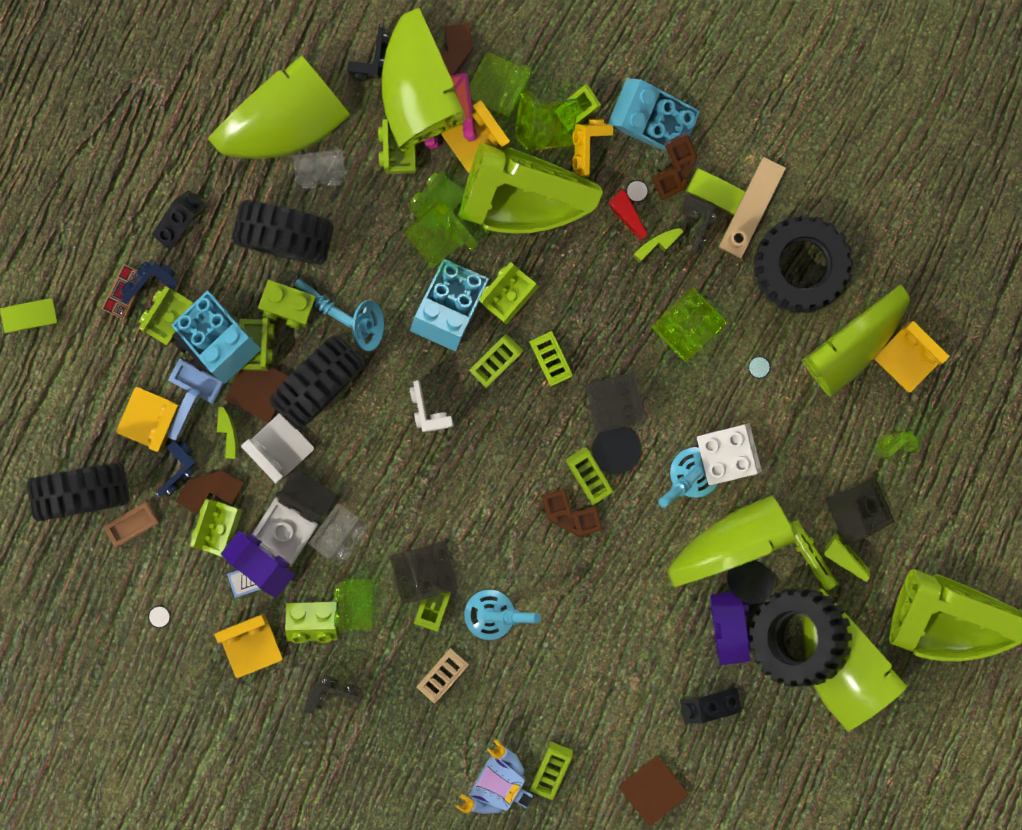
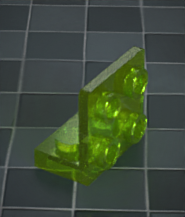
[469,52,532,118]
[514,91,579,151]
[409,170,464,233]
[403,200,479,267]
[651,287,726,363]
[334,579,373,633]

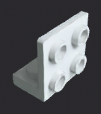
[410,381,454,433]
[241,414,314,483]
[697,423,762,485]

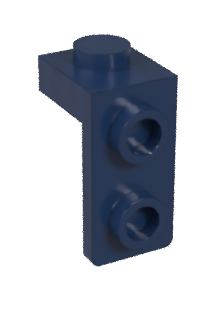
[119,259,178,304]
[155,440,198,497]

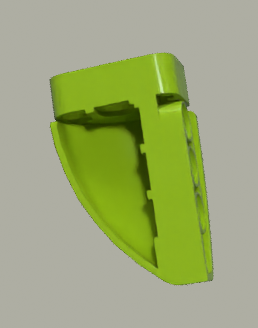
[381,7,466,149]
[208,56,351,159]
[459,142,603,233]
[801,284,910,398]
[668,496,796,587]
[889,569,1022,661]
[802,588,907,731]

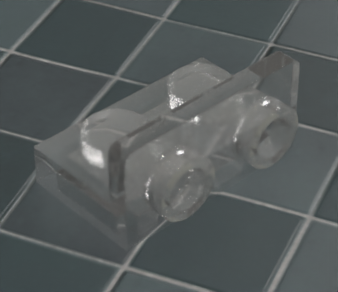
[293,149,347,190]
[308,503,369,565]

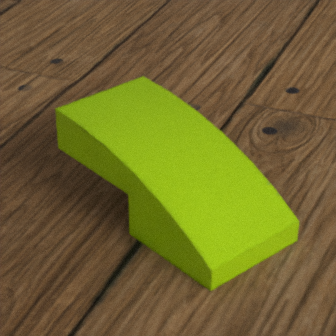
[686,169,746,215]
[633,228,684,263]
[0,298,57,334]
[217,407,238,459]

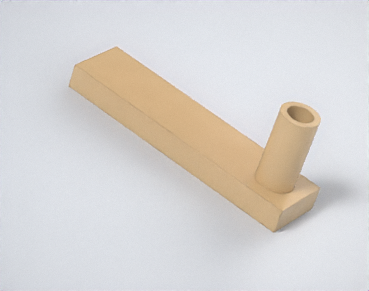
[718,157,786,259]

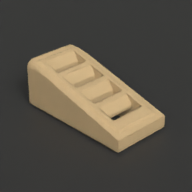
[416,648,469,704]

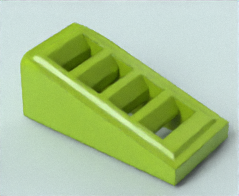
[529,331,573,387]
[469,334,523,388]
[565,447,614,505]
[824,532,870,582]
[530,741,573,801]

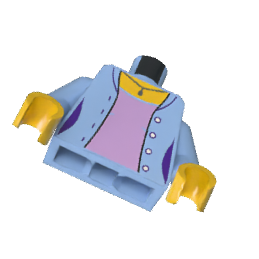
[456,739,533,814]

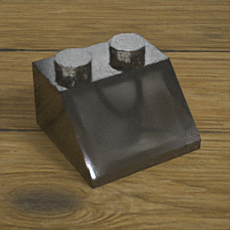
[825,476,895,545]

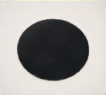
[592,425,641,474]
[727,560,774,604]

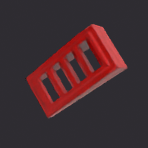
[608,189,647,241]

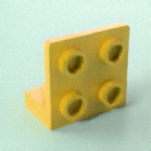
[441,100,510,173]
[874,321,950,392]
[116,387,181,452]
[214,613,283,678]

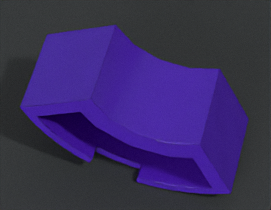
[221,530,295,598]
[710,592,754,666]

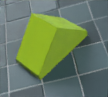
[554,84,601,131]
[414,584,451,632]

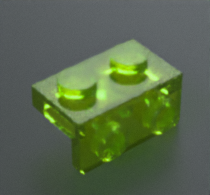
[873,430,921,459]

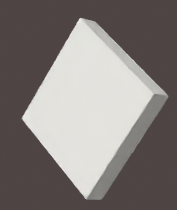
[253,497,318,567]

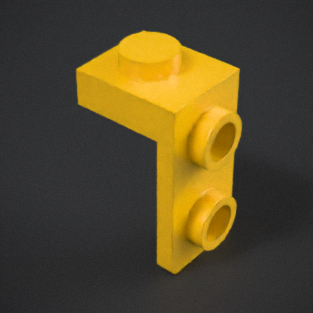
[572,119,613,177]

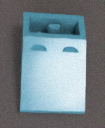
[608,78,700,152]
[410,258,489,352]
[171,290,261,383]

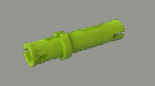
[789,519,838,591]

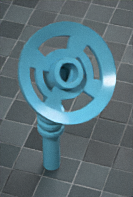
[294,278,384,351]
[659,447,718,508]
[464,590,541,640]

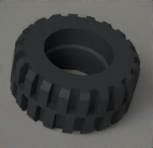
[232,200,334,265]
[753,215,854,314]
[269,335,364,430]
[26,462,130,522]
[749,589,852,687]

